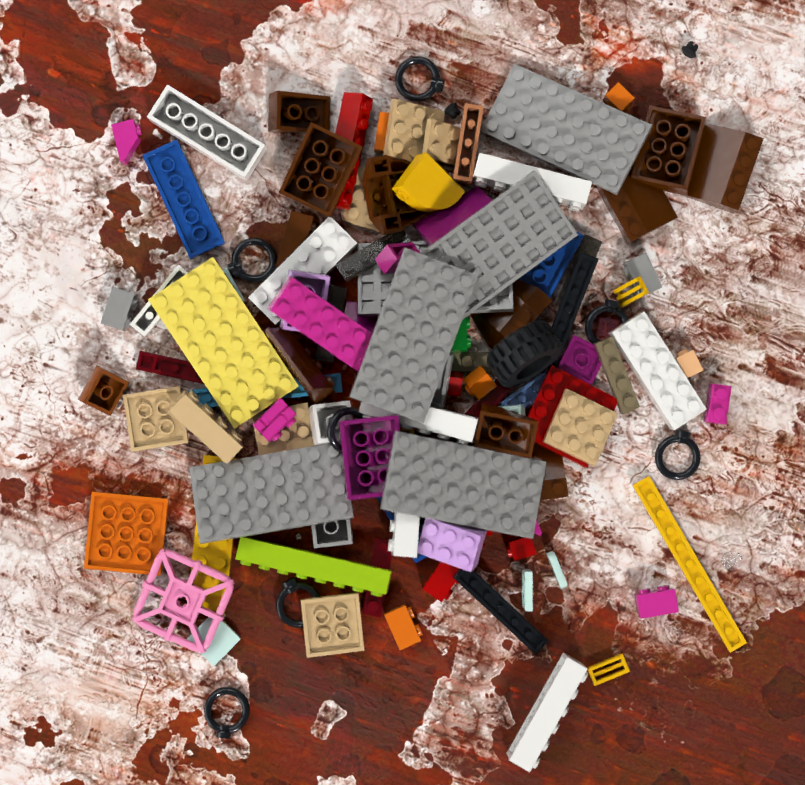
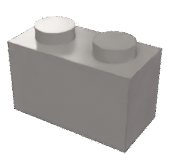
[622,253,662,297]
[101,287,139,332]

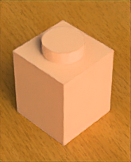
[674,349,703,378]

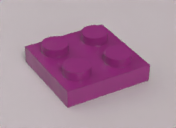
[557,335,601,385]

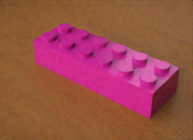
[267,276,372,371]

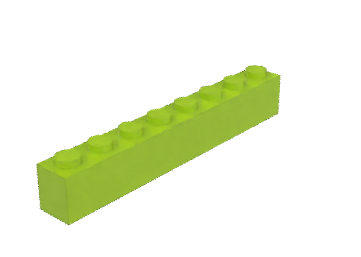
[235,536,392,597]

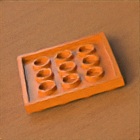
[84,492,169,576]

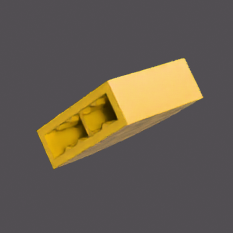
[392,152,465,212]

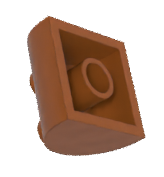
[78,365,129,416]

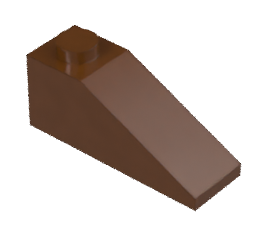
[275,211,317,268]

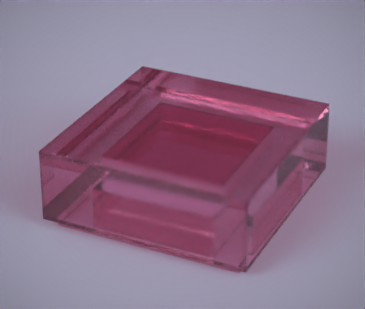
[596,317,619,338]

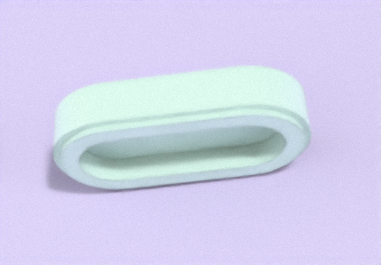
[546,551,568,589]

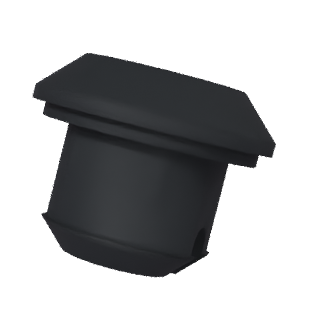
[681,41,698,58]
[444,102,461,119]

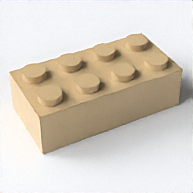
[169,389,243,464]

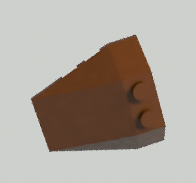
[362,155,435,235]
[470,279,553,350]

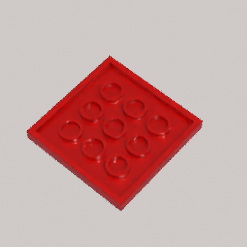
[527,365,617,469]

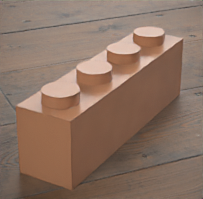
[453,103,484,185]

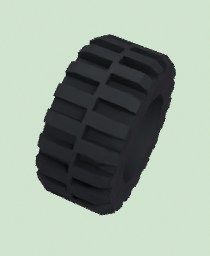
[487,320,563,388]

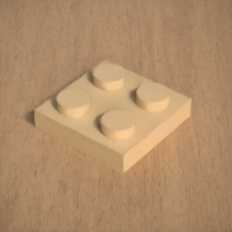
[422,119,461,166]

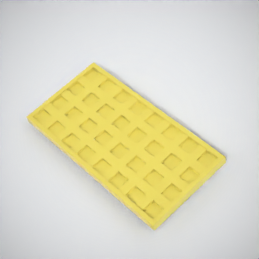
[148,257,299,429]

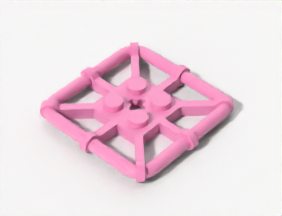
[132,548,235,653]

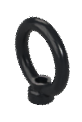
[395,56,445,102]
[227,238,277,283]
[585,299,629,344]
[327,407,365,453]
[655,430,701,480]
[276,577,320,628]
[204,687,250,739]

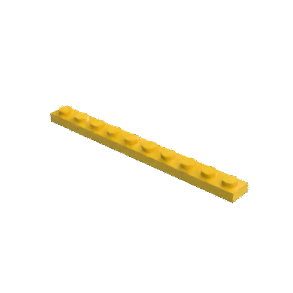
[632,476,747,653]

